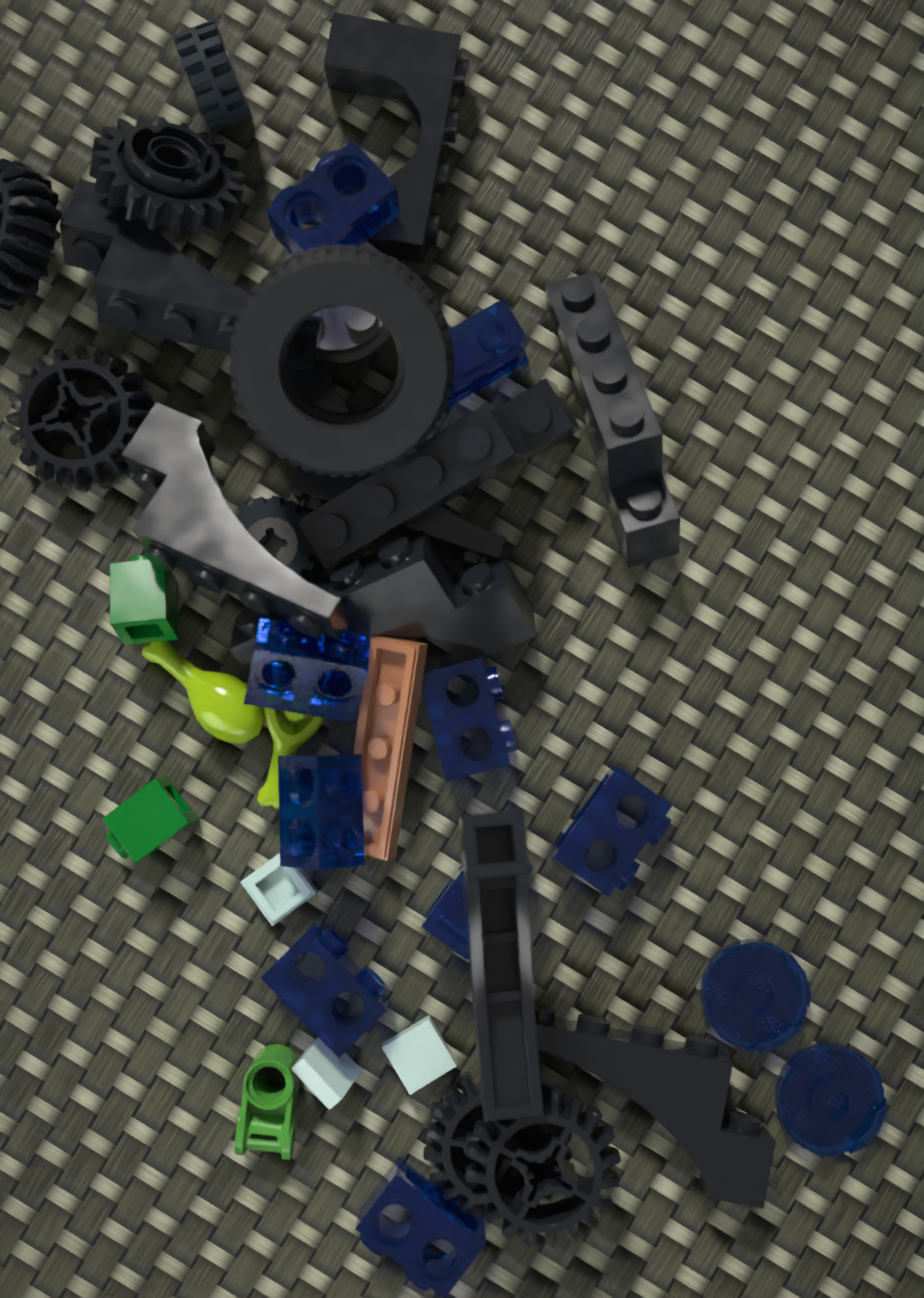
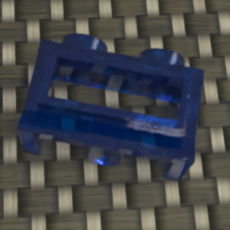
[446,298,529,409]

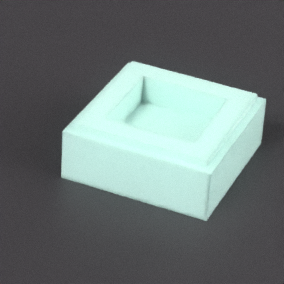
[241,848,318,926]
[382,1015,457,1095]
[291,1031,362,1110]

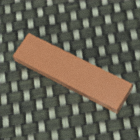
[340,635,428,861]

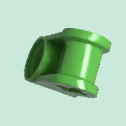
[234,1044,299,1160]

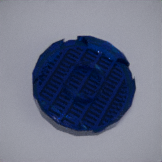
[699,939,811,1052]
[775,1043,887,1156]

